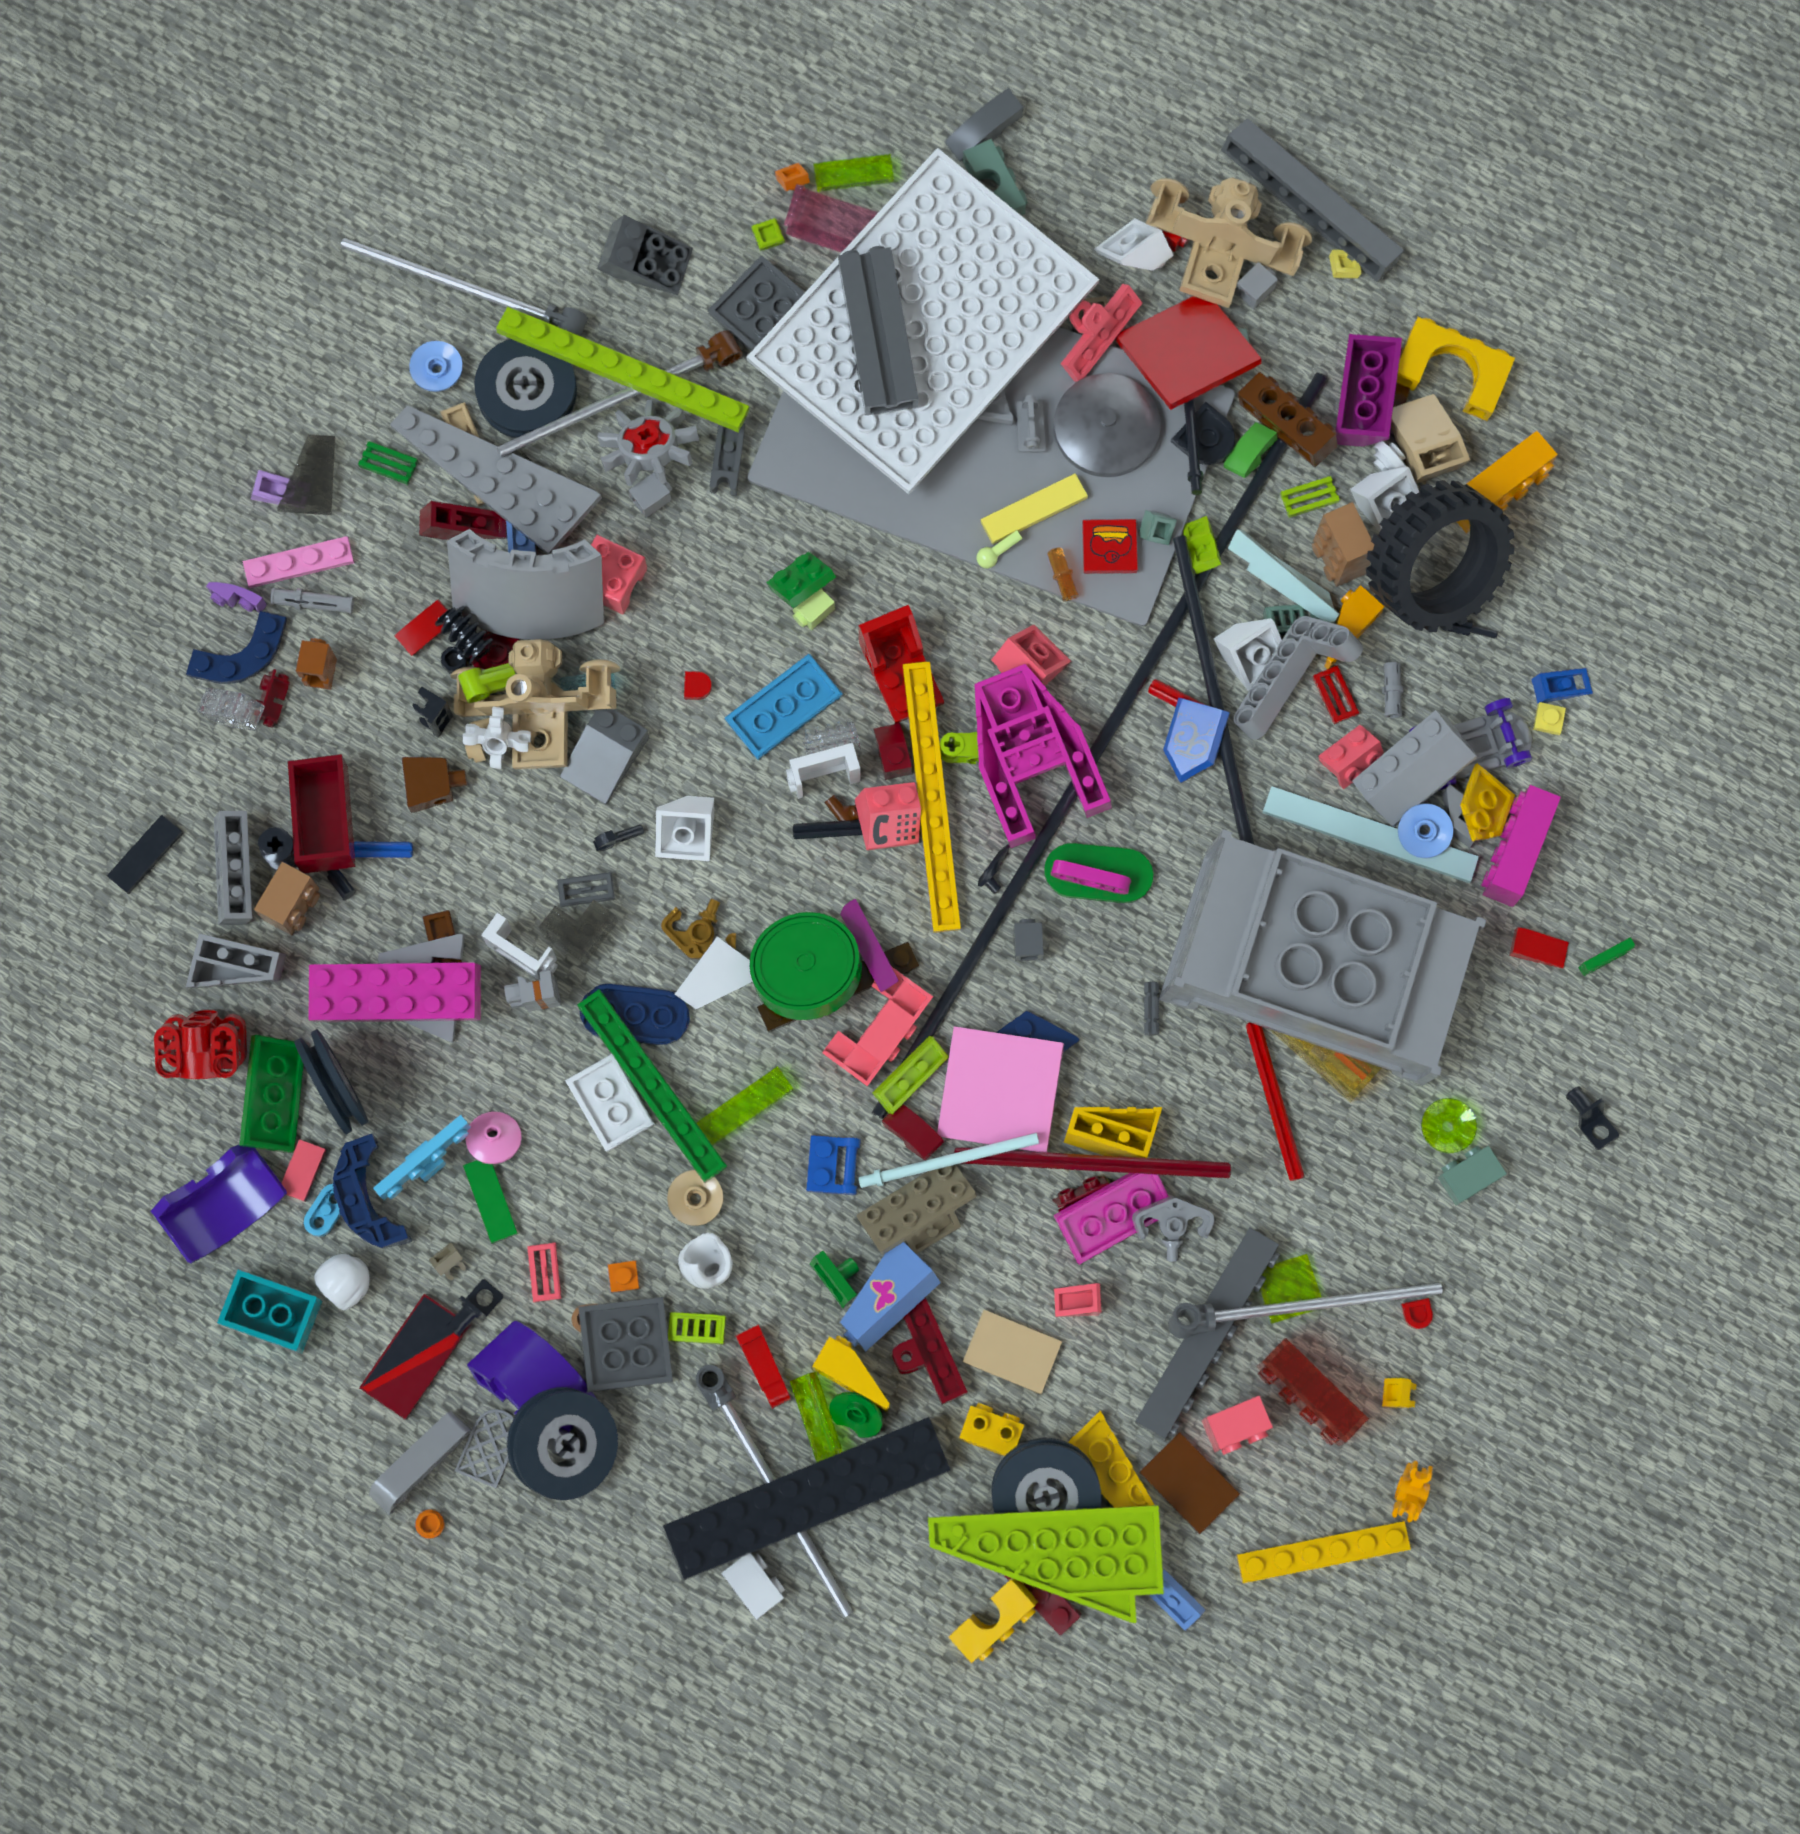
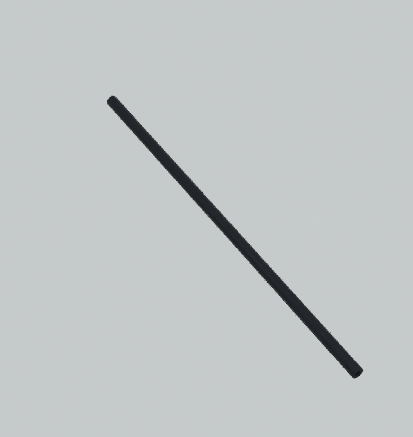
[1173,536,1255,845]

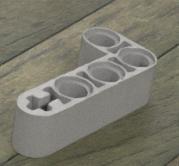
[369,1411,471,1515]

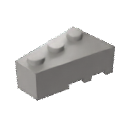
[186,933,286,988]

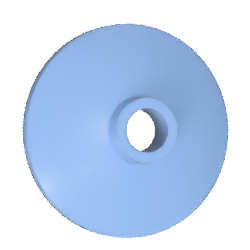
[409,341,463,392]
[1398,803,1453,858]

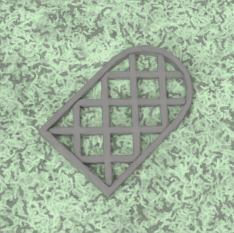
[454,1409,514,1488]

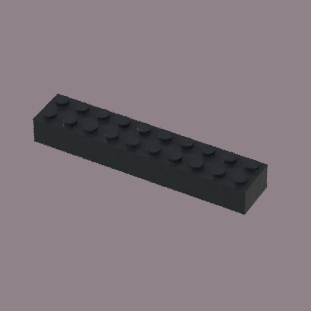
[662,1417,951,1581]

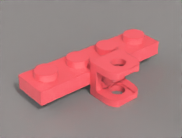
[1061,284,1142,382]

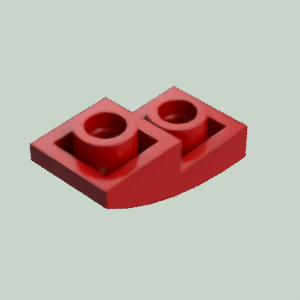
[394,599,448,656]

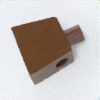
[402,757,467,813]

